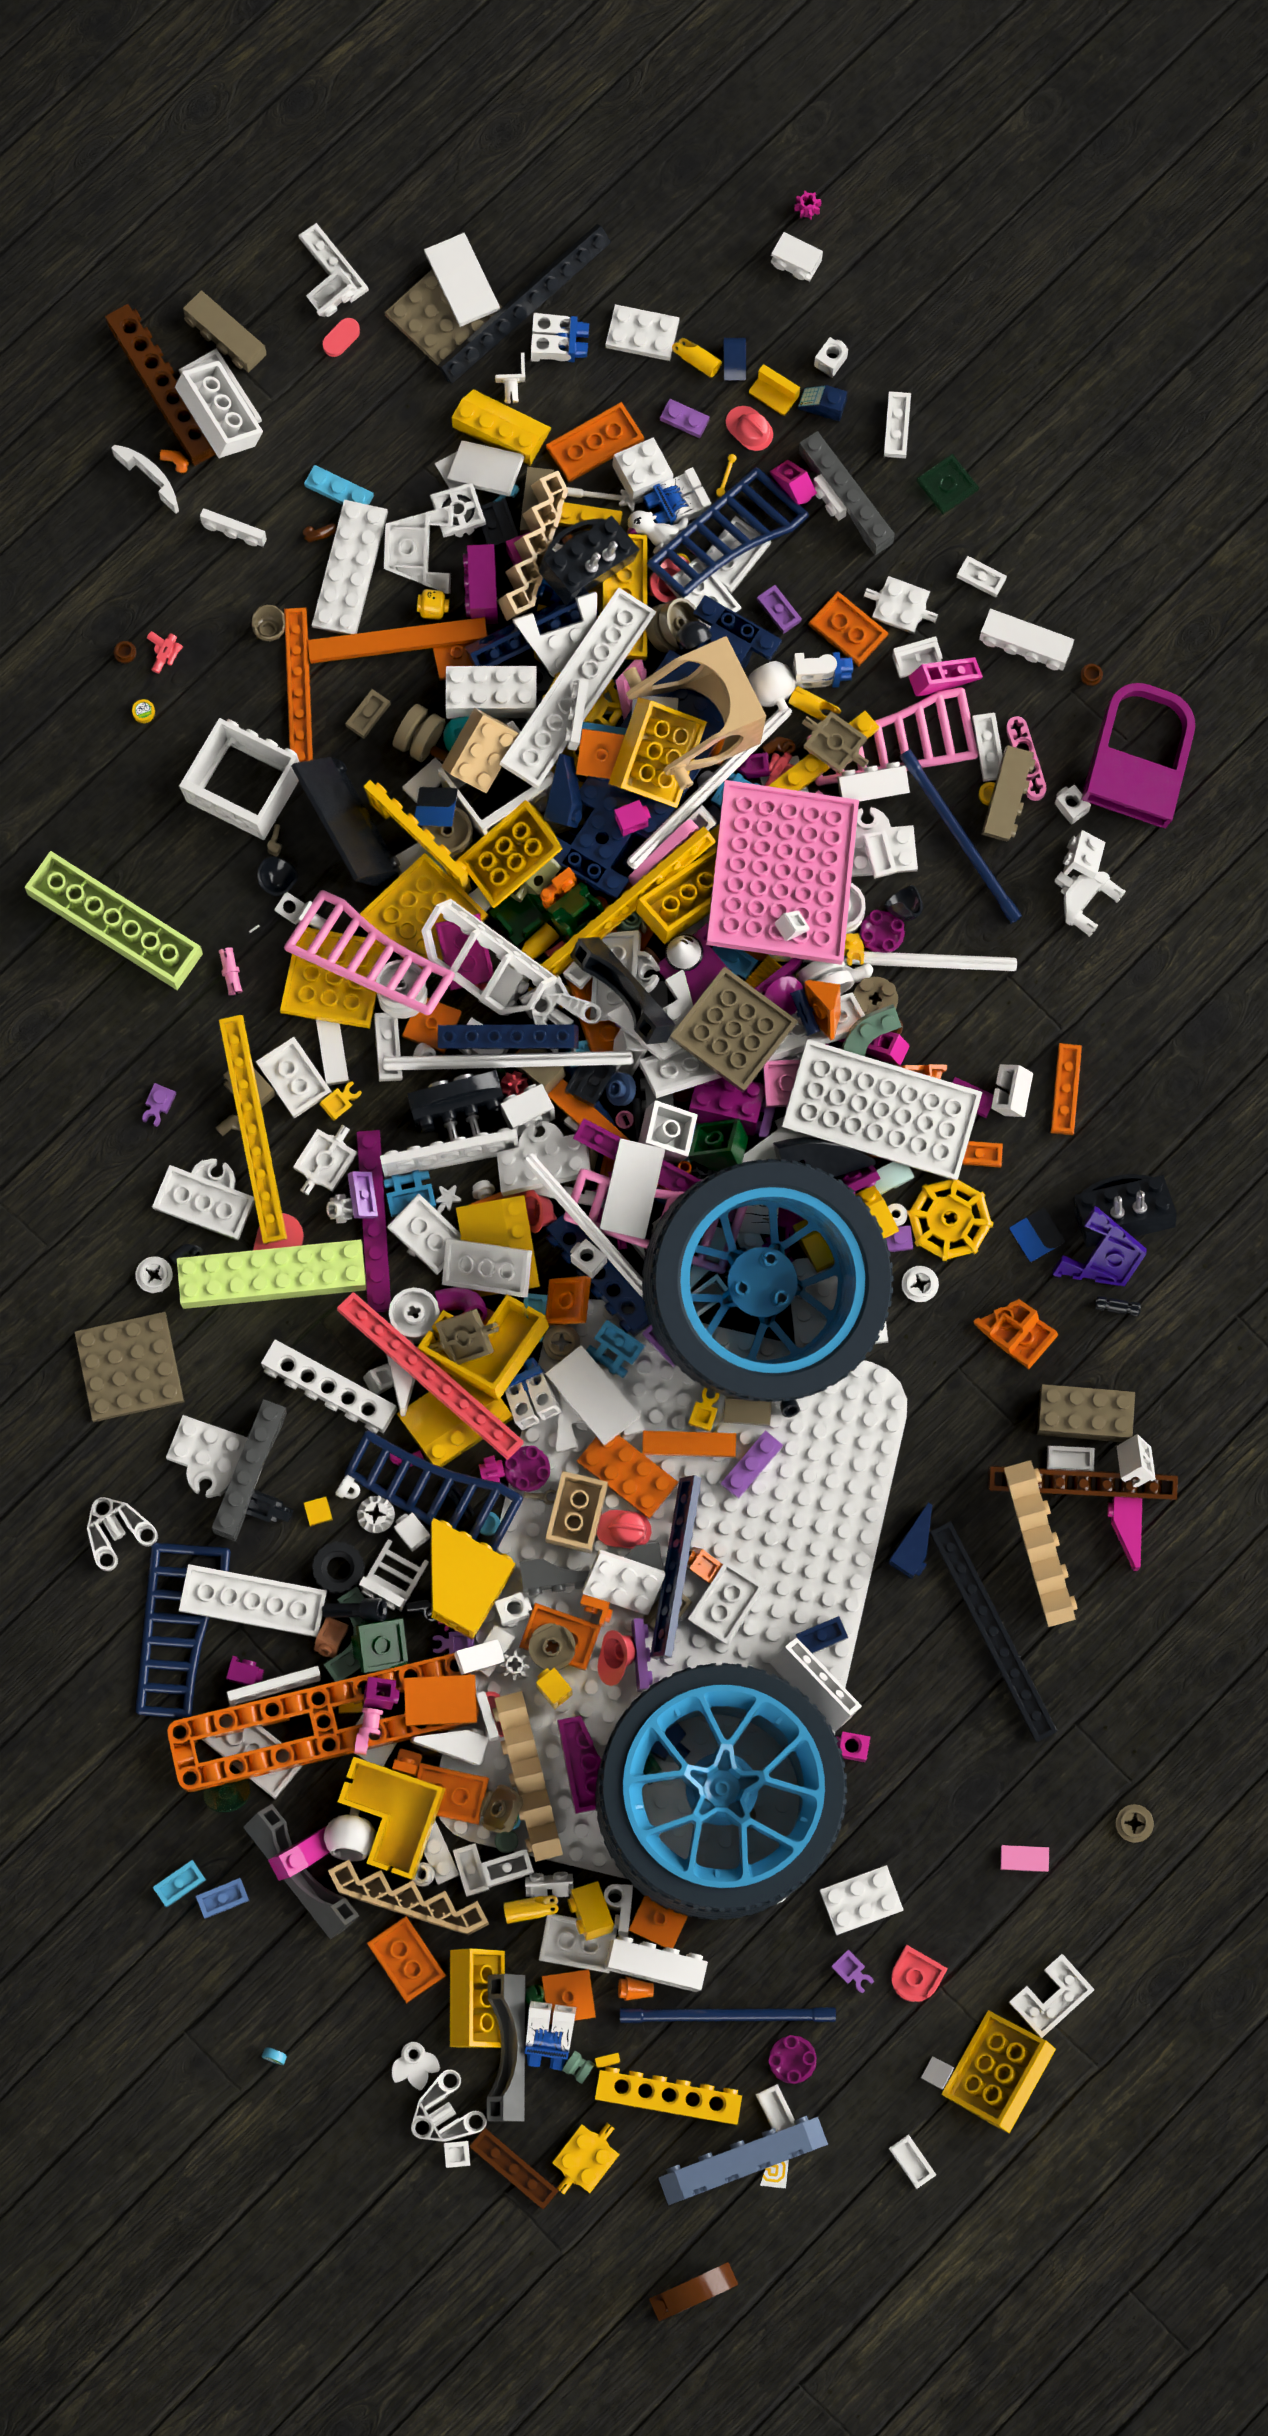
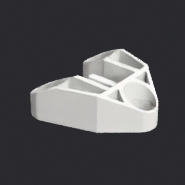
[531,993,603,1053]
[87,1497,158,1571]
[411,2070,487,2142]

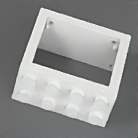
[179,718,300,840]
[438,721,554,839]

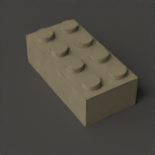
[1037,1384,1135,1442]

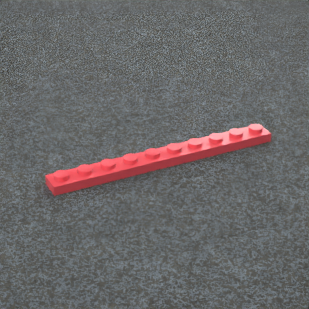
[337,1292,524,1460]

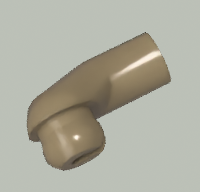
[216,1115,241,1136]

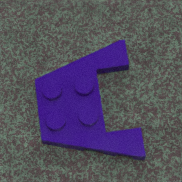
[1053,1206,1146,1286]

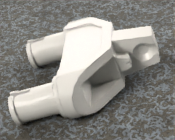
[1055,872,1126,937]

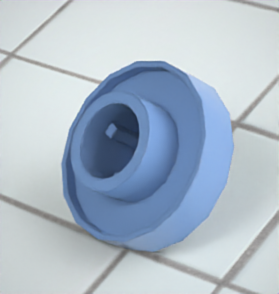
[606,1072,636,1106]

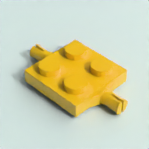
[552,2123,620,2195]

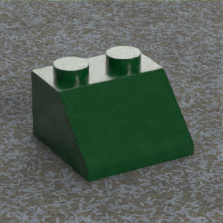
[688,1118,748,1172]

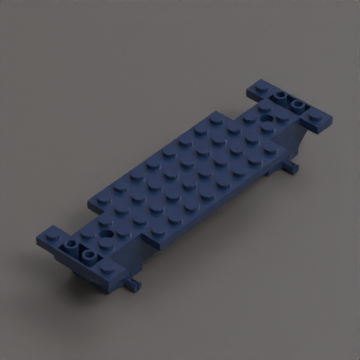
[553,595,782,900]

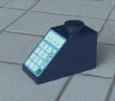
[798,385,847,422]

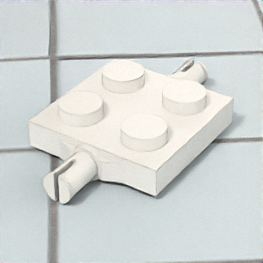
[864,576,938,634]
[293,1125,357,1195]

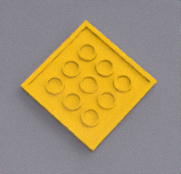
[360,853,488,970]
[280,927,386,1029]

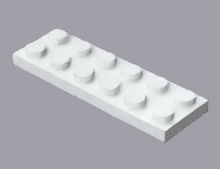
[312,499,388,635]
[380,1128,519,1179]
[179,1564,327,1637]

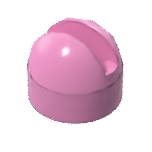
[616,1111,634,1130]

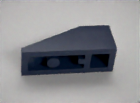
[543,753,582,828]
[889,1502,932,1579]

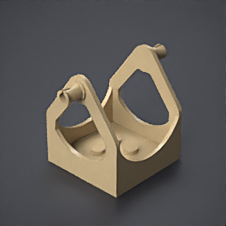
[623,636,766,790]

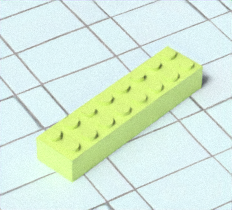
[25,851,203,990]
[177,1240,367,1309]

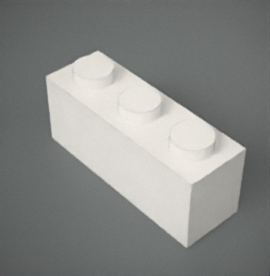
[837,762,910,801]

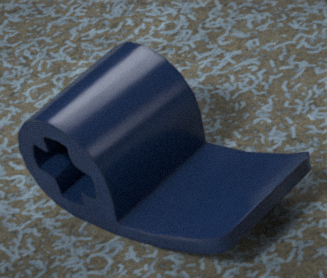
[723,338,746,381]

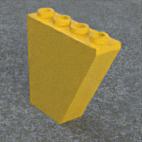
[431,1518,516,1640]

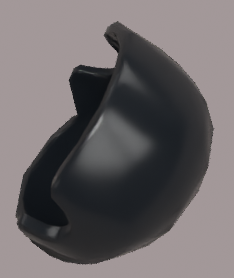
[675,621,712,650]

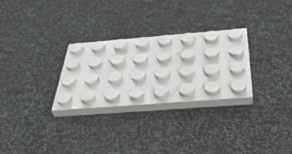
[781,1039,982,1180]

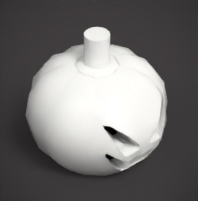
[748,661,796,713]
[324,1807,377,1861]

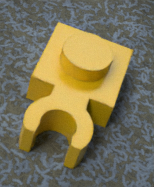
[844,933,864,966]
[319,1081,362,1121]
[688,1388,719,1432]

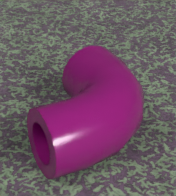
[435,1287,487,1322]

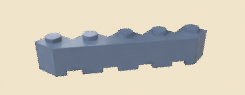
[659,2116,828,2205]

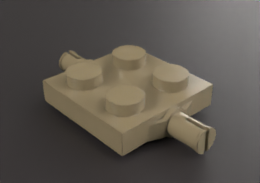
[802,711,869,774]
[429,1308,499,1365]

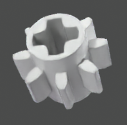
[327,1194,353,1223]
[500,1651,530,1681]

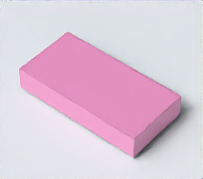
[1000,1845,1049,1872]

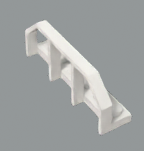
[421,899,558,1015]

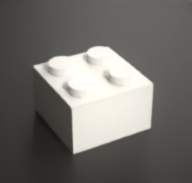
[612,437,673,503]
[501,1084,555,1137]
[638,1100,697,1164]

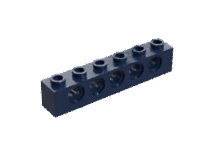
[464,592,599,666]
[438,1024,579,1049]
[546,1213,650,1337]

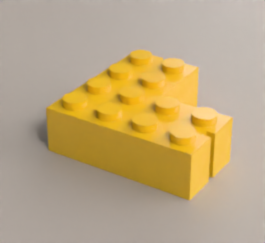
[418,1294,549,1401]
[338,1757,446,1879]

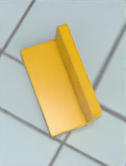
[749,364,800,416]

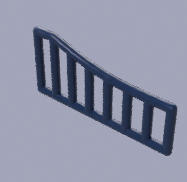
[647,467,809,598]
[345,1431,523,1552]
[136,1543,231,1718]

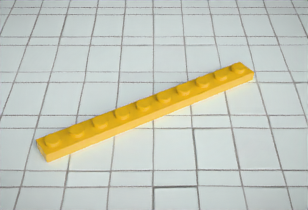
[699,711,879,858]
[540,826,716,976]
[219,1015,287,1244]

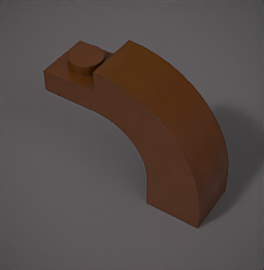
[649,2262,738,2321]

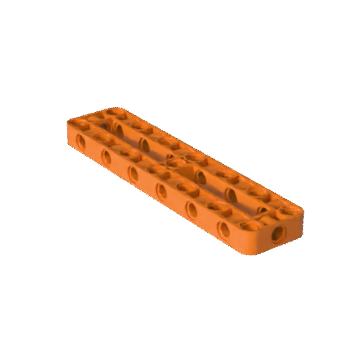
[167,1653,480,1792]

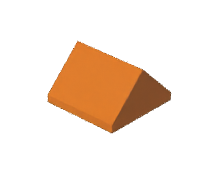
[805,980,841,1041]

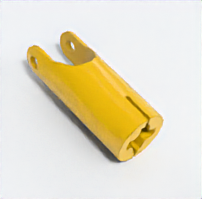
[672,338,722,378]
[788,686,841,721]
[521,923,559,960]
[504,1895,559,1924]

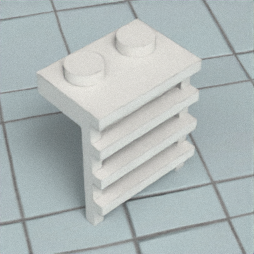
[359,1539,429,1612]

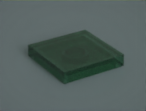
[917,454,979,515]

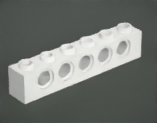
[261,1340,397,1434]

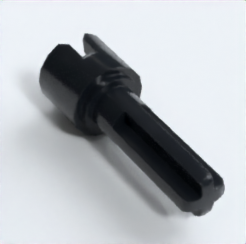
[322,1598,388,1622]

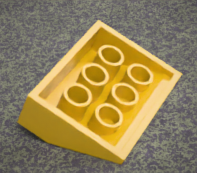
[608,697,707,808]
[458,800,562,908]
[456,1195,540,1297]
[397,1376,513,1467]
[942,2010,1056,2133]

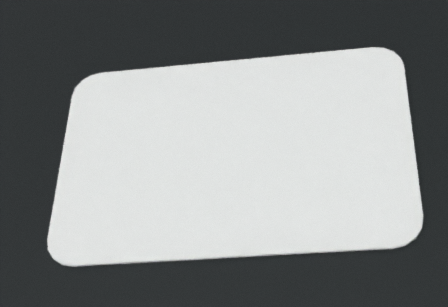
[439,1299,907,1904]

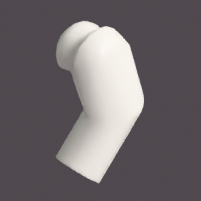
[842,963,873,983]

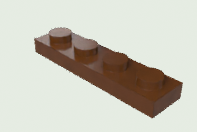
[469,2128,558,2210]

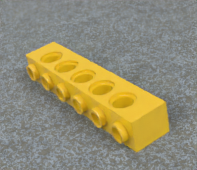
[595,2067,742,2125]

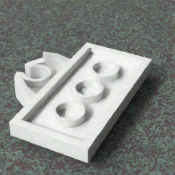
[852,807,918,877]
[590,930,660,1021]
[497,1121,591,1196]
[152,1159,255,1241]
[166,1415,262,1498]

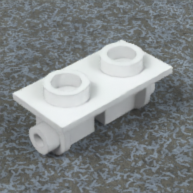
[525,1872,573,1898]

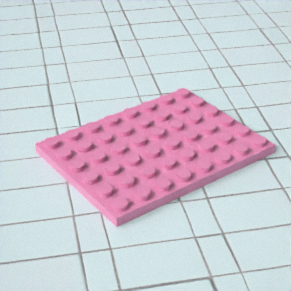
[706,780,859,965]

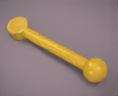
[716,454,736,497]

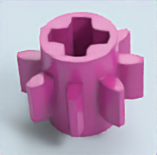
[794,191,821,220]
[479,1455,505,1483]

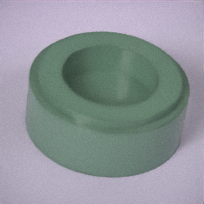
[494,1831,518,1854]

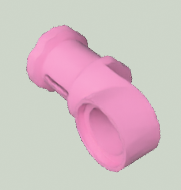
[354,1708,383,1756]

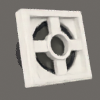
[430,482,486,538]

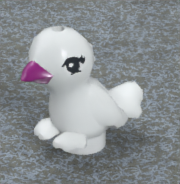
[627,511,688,554]

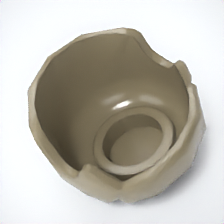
[252,604,285,642]

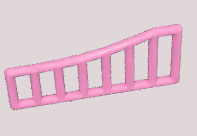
[807,687,978,786]
[284,890,455,1015]
[564,1169,748,1274]

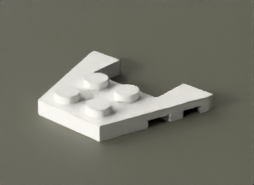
[384,506,454,594]
[512,592,597,677]
[607,970,693,1062]
[556,1369,645,1453]

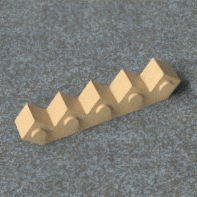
[497,471,568,621]
[1004,1460,1078,1627]
[492,1691,563,1862]
[328,1860,489,1935]

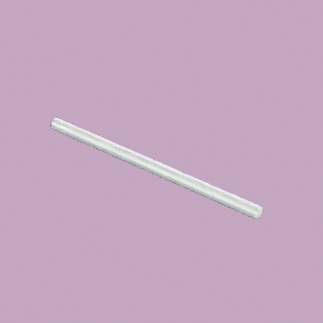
[627,707,792,869]
[768,952,1017,971]
[383,1051,633,1070]
[523,1153,645,1301]

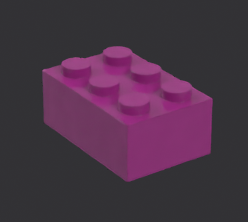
[463,544,498,624]
[689,1078,765,1137]

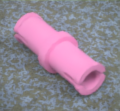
[219,948,243,995]

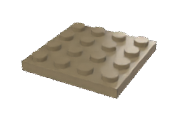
[385,269,502,365]
[669,967,798,1092]
[75,1312,184,1422]

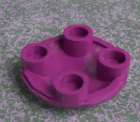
[860,910,905,953]
[763,975,803,1015]
[504,1446,550,1492]
[769,2035,817,2084]

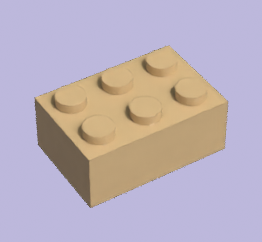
[441,708,519,793]
[545,1471,608,1554]

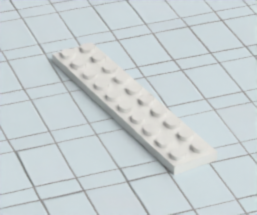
[499,587,656,789]
[640,992,865,1098]

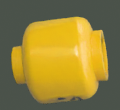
[417,589,449,620]

